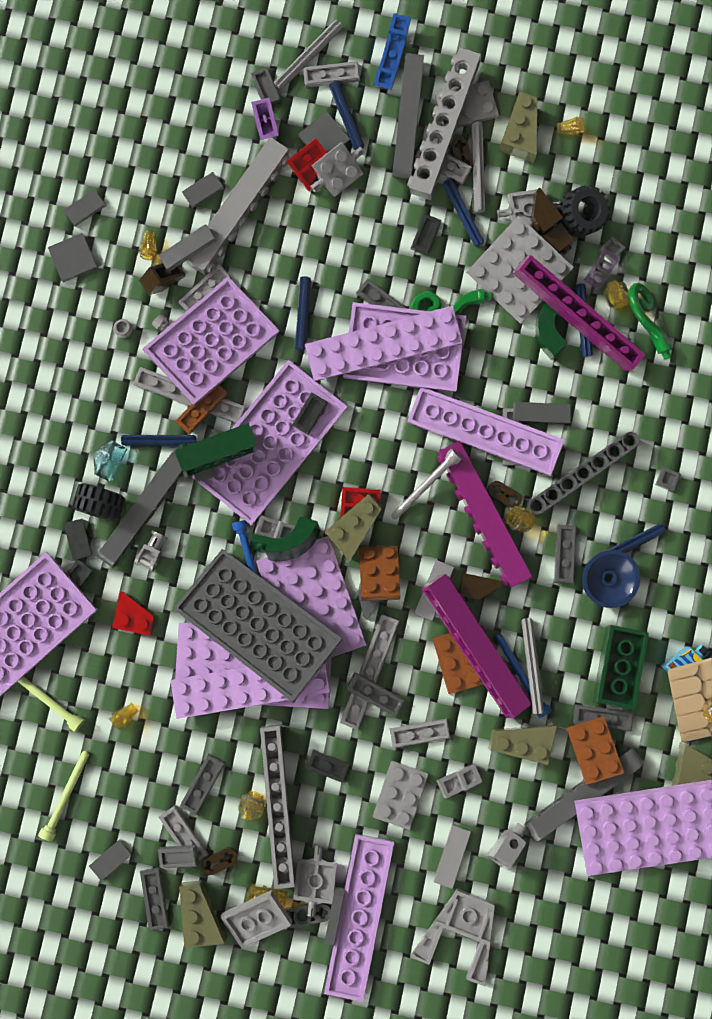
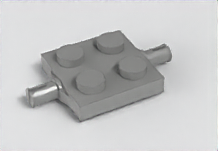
[310,142,364,197]
[497,188,562,227]
[293,846,337,917]

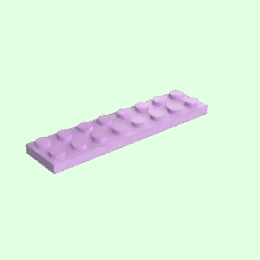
[305,306,462,381]
[407,387,564,476]
[171,662,331,719]
[324,833,394,1002]

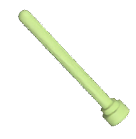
[18,677,85,732]
[38,751,89,842]

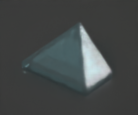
[93,440,127,483]

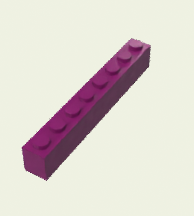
[512,255,645,371]
[437,440,532,588]
[421,574,531,718]

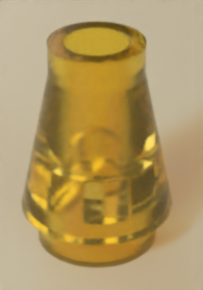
[557,116,584,135]
[138,230,157,260]
[109,702,139,730]

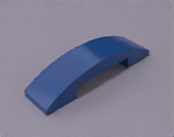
[374,13,411,90]

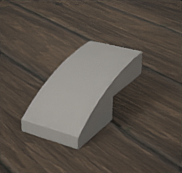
[254,515,295,538]
[436,764,482,799]

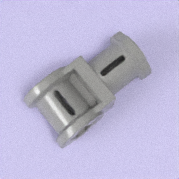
[135,530,168,572]

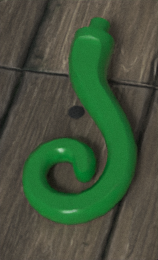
[628,283,672,360]
[410,289,492,315]

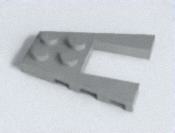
[411,889,495,987]

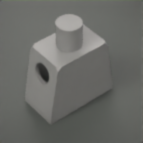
[486,823,527,869]

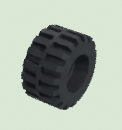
[558,185,611,237]
[71,483,125,521]

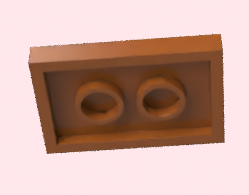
[359,546,400,601]
[432,633,483,694]
[566,716,624,785]

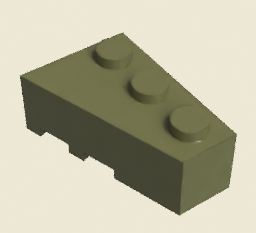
[499,91,537,163]
[325,493,382,561]
[488,725,557,765]
[671,742,712,786]
[179,880,227,948]

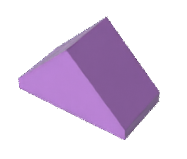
[251,98,279,140]

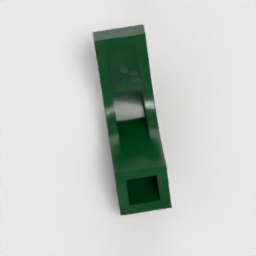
[535,302,567,359]
[250,517,321,561]

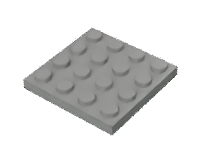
[466,216,574,324]

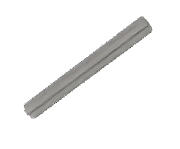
[274,20,342,90]
[471,121,485,213]
[522,618,544,715]

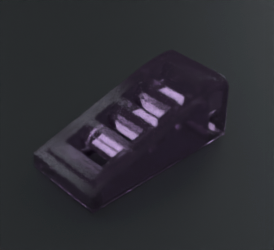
[583,248,620,291]

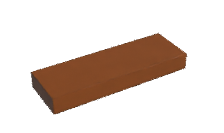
[175,385,229,435]

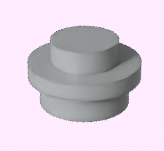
[113,319,133,338]

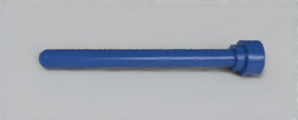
[232,520,258,575]
[495,633,552,719]

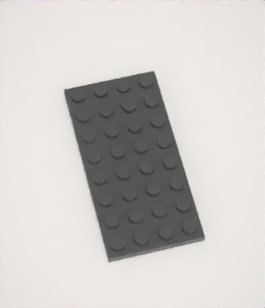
[173,549,343,703]

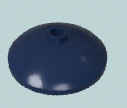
[582,550,640,608]

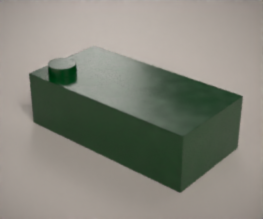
[174,423,257,478]
[592,625,649,710]

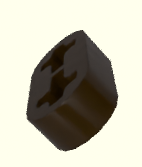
[451,137,473,170]
[487,481,522,509]
[201,847,238,875]

